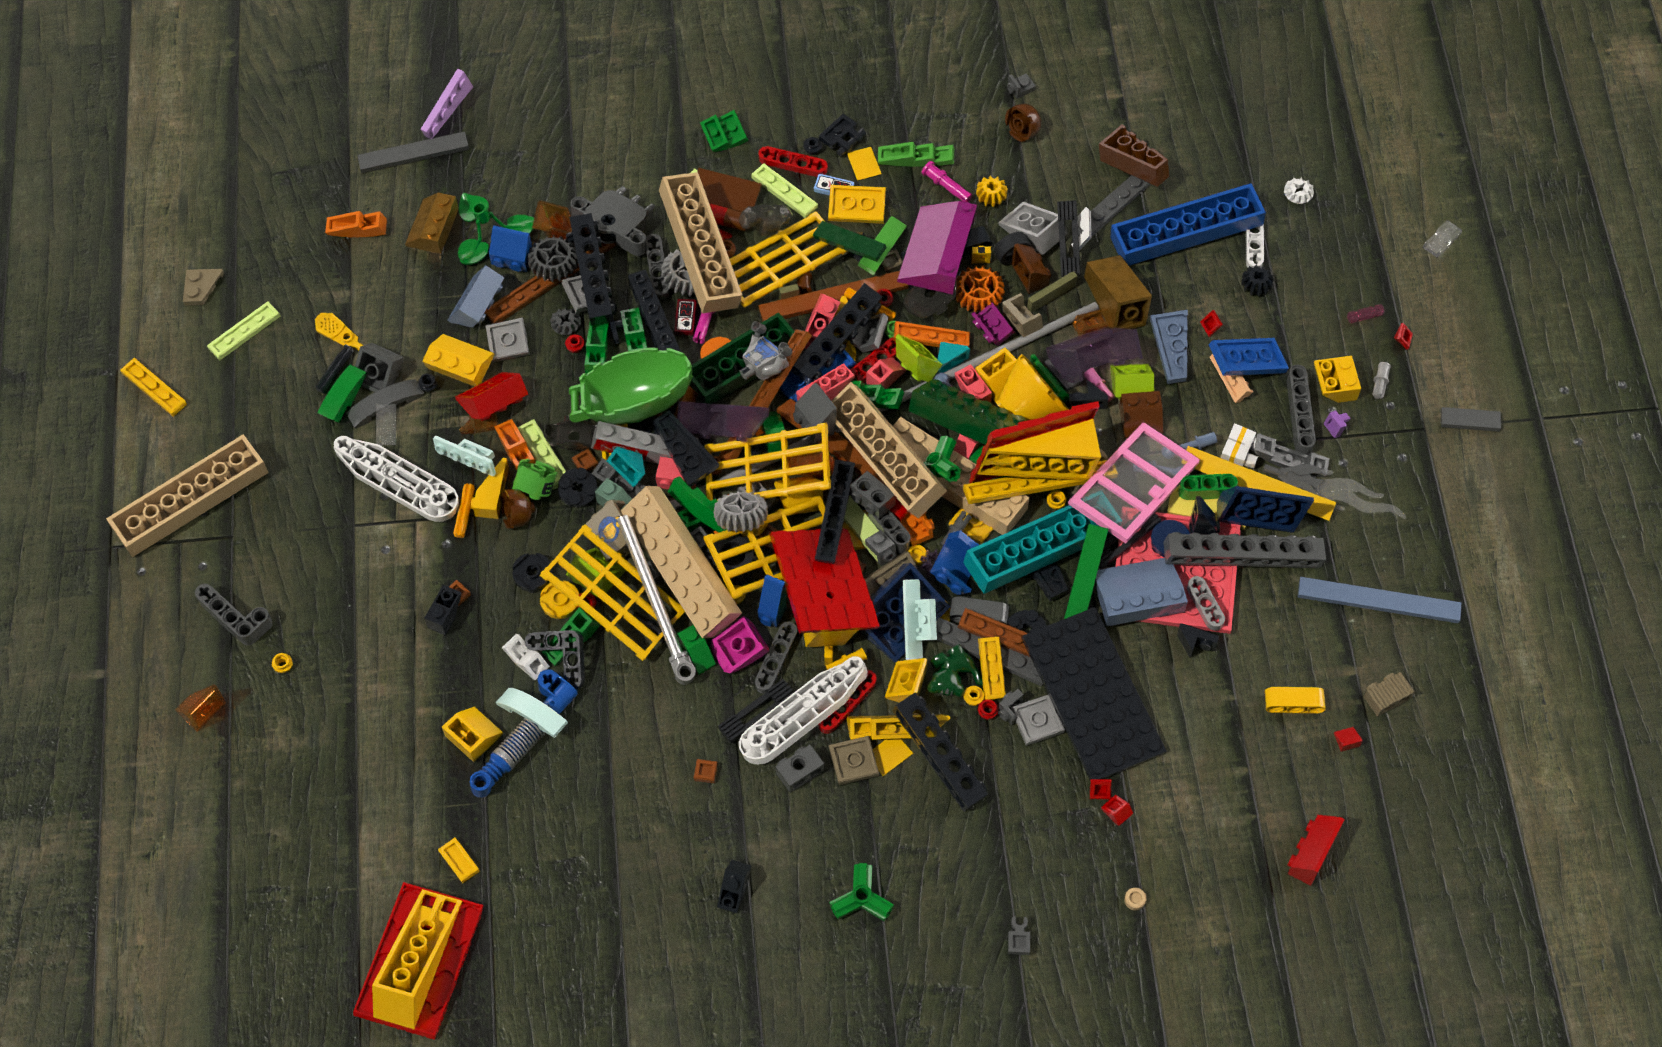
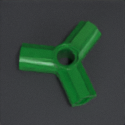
[923,436,961,482]
[829,863,894,921]

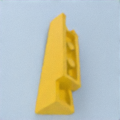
[847,714,950,740]

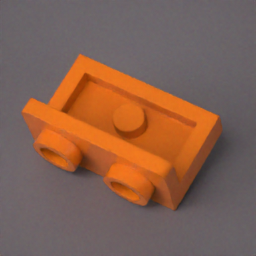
[898,511,935,546]

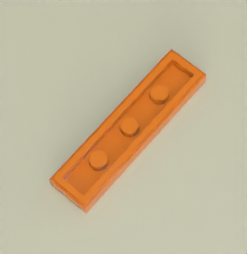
[893,321,970,347]

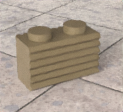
[1364,672,1415,716]

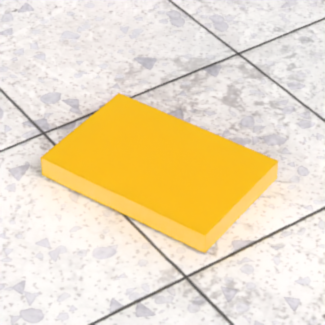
[828,185,886,224]

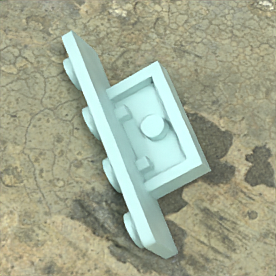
[433,436,496,476]
[903,579,937,660]

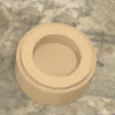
[1124,888,1146,910]

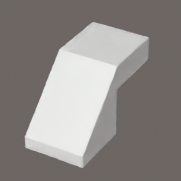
[1071,207,1092,251]
[502,634,550,680]

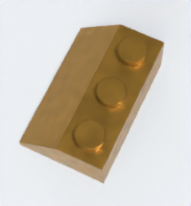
[405,193,459,254]

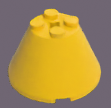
[996,354,1069,420]

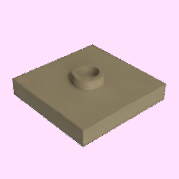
[829,736,879,785]

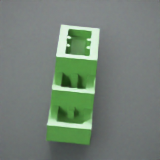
[878,142,955,167]
[858,216,907,276]

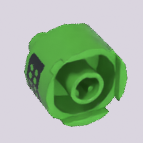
[512,459,557,500]

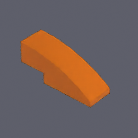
[325,211,387,237]
[494,419,536,471]

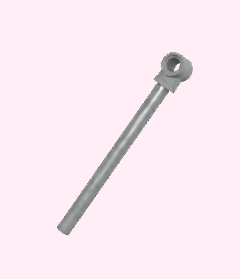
[617,515,696,685]

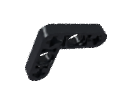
[525,630,585,689]

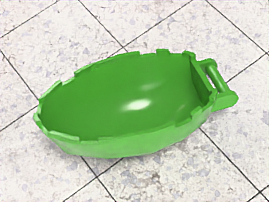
[569,348,692,425]

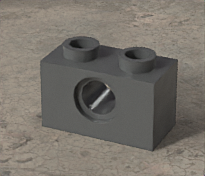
[776,745,824,793]

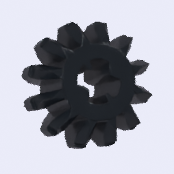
[1241,264,1274,297]

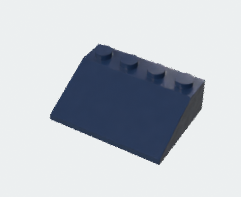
[1217,486,1314,533]
[859,563,951,663]

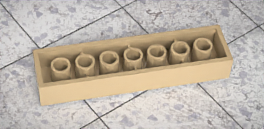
[659,172,742,313]
[832,382,947,518]
[893,417,1029,535]
[106,434,268,557]
[621,486,742,638]

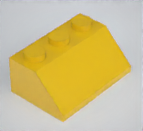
[422,334,495,386]

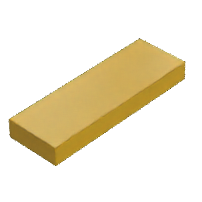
[978,637,1006,700]

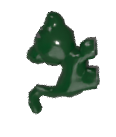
[927,644,983,697]

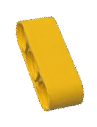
[1265,687,1326,714]

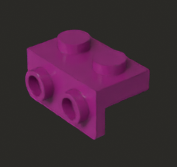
[972,303,1015,346]

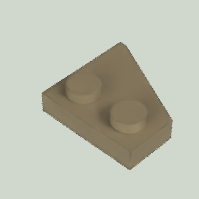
[183,269,224,306]

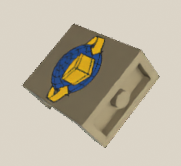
[586,500,641,562]

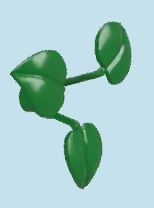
[458,193,538,265]

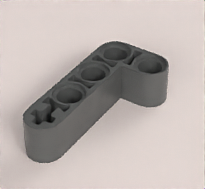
[195,584,273,645]

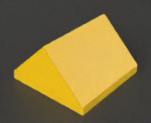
[774,476,823,515]
[885,658,927,703]

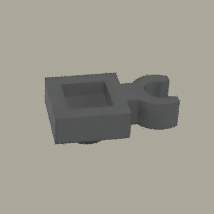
[1008,916,1030,955]

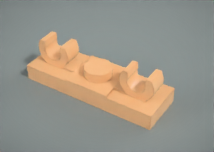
[1210,354,1253,403]

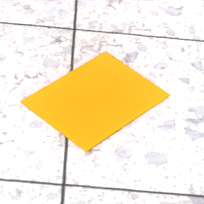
[847,147,882,180]
[872,738,913,776]

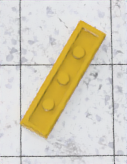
[120,358,187,417]

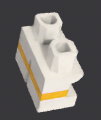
[1221,423,1258,468]

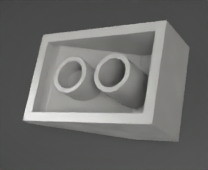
[998,202,1068,255]

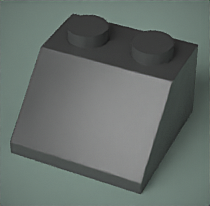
[355,343,404,392]
[793,383,837,443]

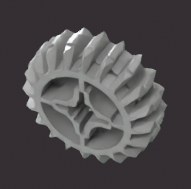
[661,249,696,297]
[714,491,768,533]

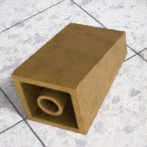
[1084,255,1152,333]

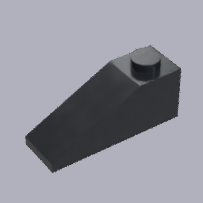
[1189,496,1220,535]

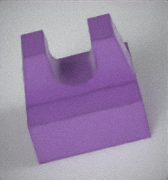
[1324,410,1351,438]

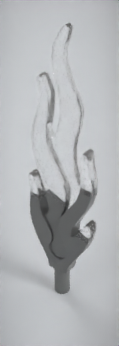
[1263,464,1406,519]

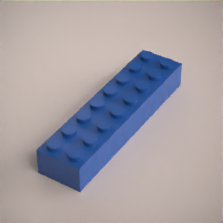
[1110,183,1266,266]

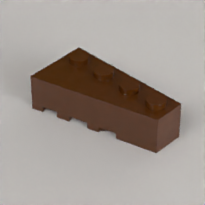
[1099,124,1169,187]

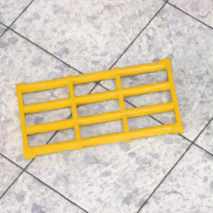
[729,211,848,308]
[704,423,831,501]
[704,495,826,600]
[539,524,685,661]

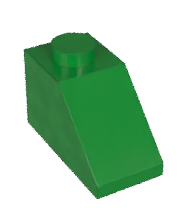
[677,625,716,675]

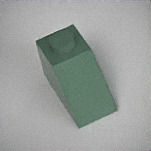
[595,478,632,515]

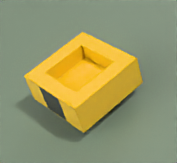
[971,246,991,264]

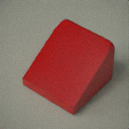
[1334,727,1363,752]
[1101,795,1133,826]

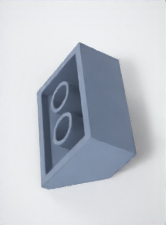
[447,265,504,327]

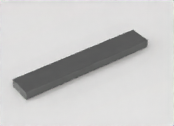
[357,131,469,173]

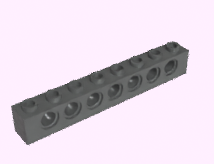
[1163,532,1326,568]

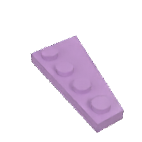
[421,69,473,139]

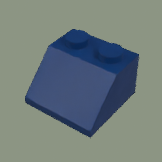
[489,226,532,272]

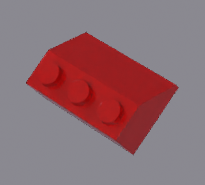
[455,372,528,421]
[1287,815,1345,886]

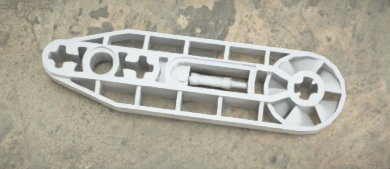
[334,436,459,522]
[739,656,867,765]

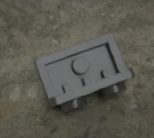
[850,313,889,353]

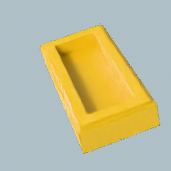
[438,837,480,884]

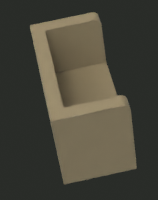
[1002,293,1043,338]

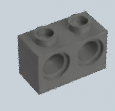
[851,471,896,519]

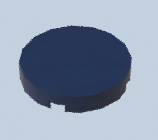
[1151,520,1190,557]

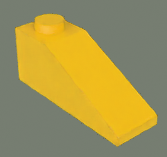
[471,458,509,519]

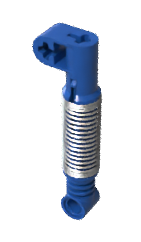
[470,669,578,797]

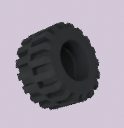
[706,533,757,586]

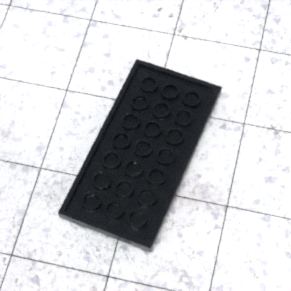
[1021,607,1167,780]

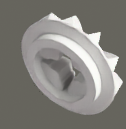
[1284,177,1314,204]

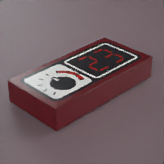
[674,299,697,336]

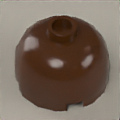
[1005,104,1041,142]
[501,489,535,529]

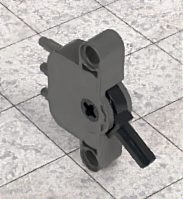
[566,186,655,256]

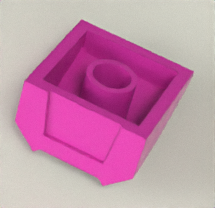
[711,616,769,674]

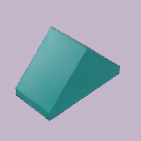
[936,342,970,375]
[606,447,645,488]

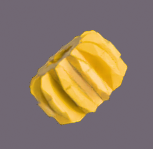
[976,175,1008,207]

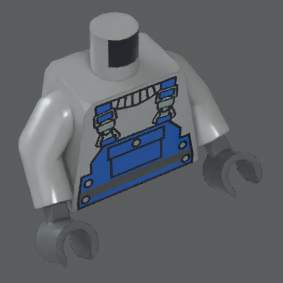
[739,321,792,380]

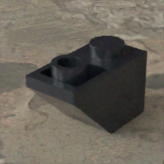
[424,585,462,635]
[717,860,752,913]

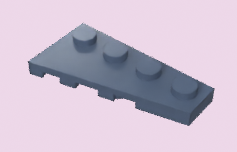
[1150,310,1188,384]

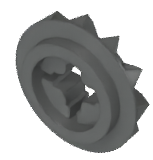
[550,307,581,335]

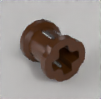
[796,272,813,295]

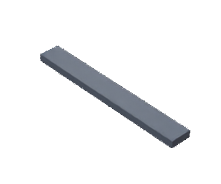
[1297,577,1461,623]

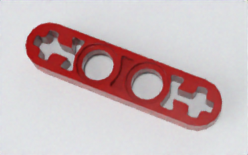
[758,146,828,177]
[850,337,897,383]
[818,670,877,734]

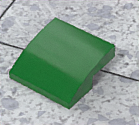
[700,110,749,152]

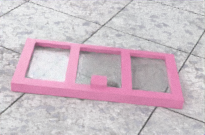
[1068,423,1200,544]

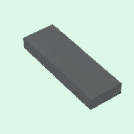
[1441,407,1501,432]

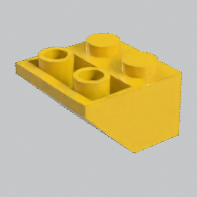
[975,348,1017,402]
[1314,356,1361,403]
[442,707,503,762]

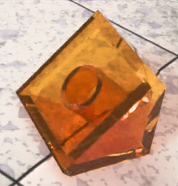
[532,200,572,239]
[175,684,226,732]

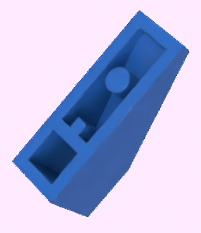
[758,574,787,628]

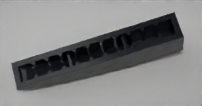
[815,459,855,564]

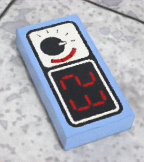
[814,174,854,196]

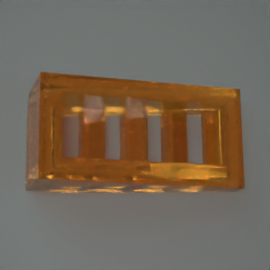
[1072,310,1109,338]

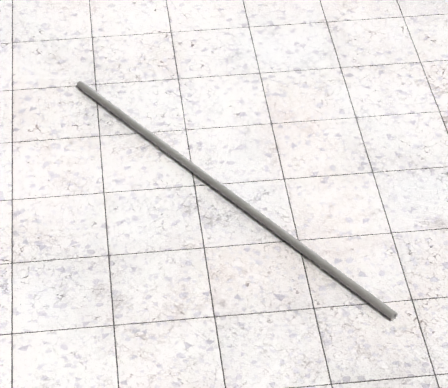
[670,302,1099,510]

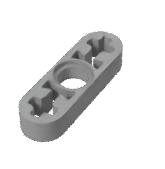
[1187,576,1225,631]

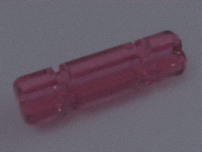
[1347,304,1385,323]

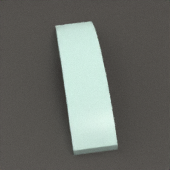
[496,688,568,738]

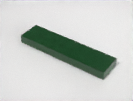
[813,221,886,262]

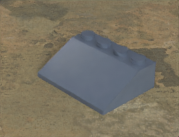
[1095,558,1188,626]

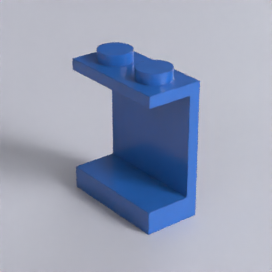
[930,530,979,595]

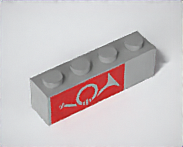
[591,421,671,464]

